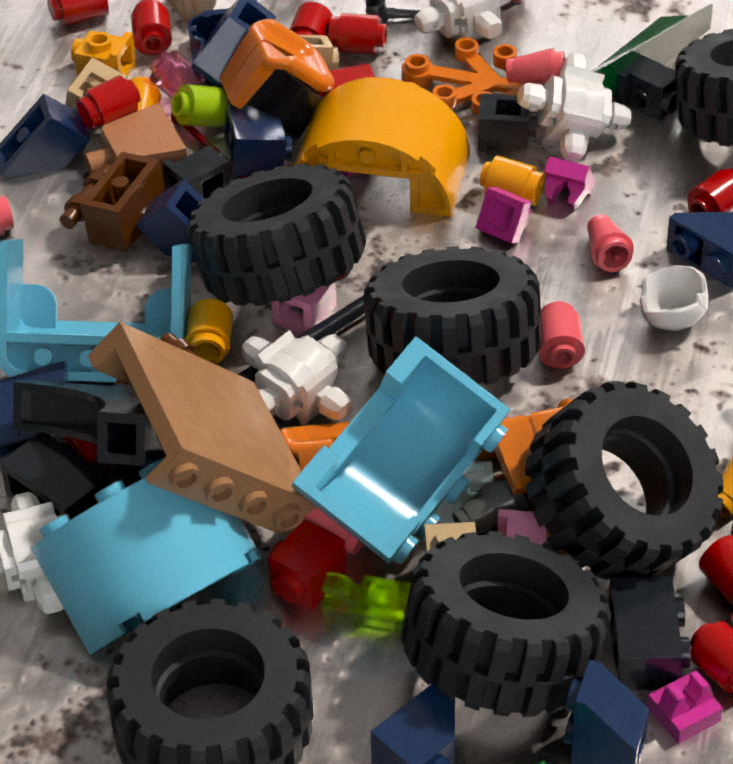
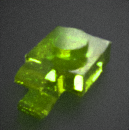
[322,572,411,635]

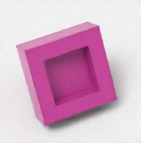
[544,156,595,210]
[475,187,532,243]
[647,671,723,744]

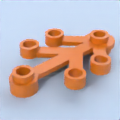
[401,37,531,117]

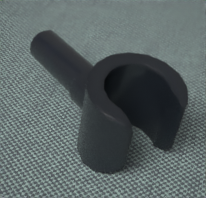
[365,0,420,24]

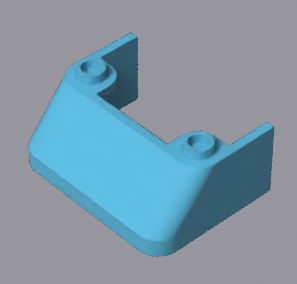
[0,239,192,382]

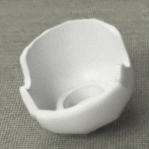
[640,265,709,331]

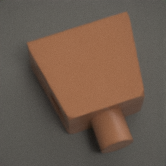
[84,103,187,185]

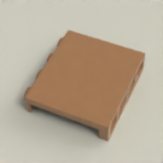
[88,322,316,536]

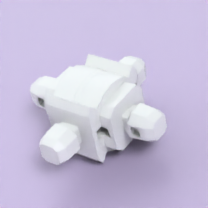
[414,0,512,40]
[517,52,631,162]
[242,330,351,426]
[0,492,70,614]

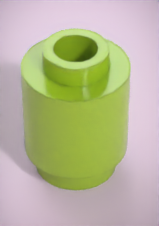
[171,84,229,128]

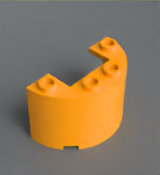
[293,77,470,217]

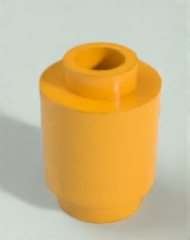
[479,155,546,206]
[185,299,233,365]

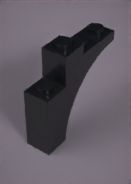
[13,380,166,466]

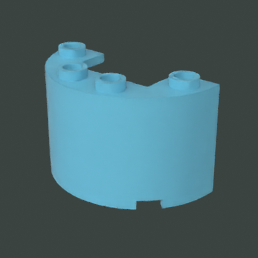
[292,336,511,565]
[30,458,263,655]

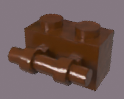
[59,151,165,252]

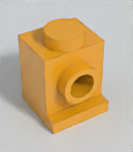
[71,30,136,77]

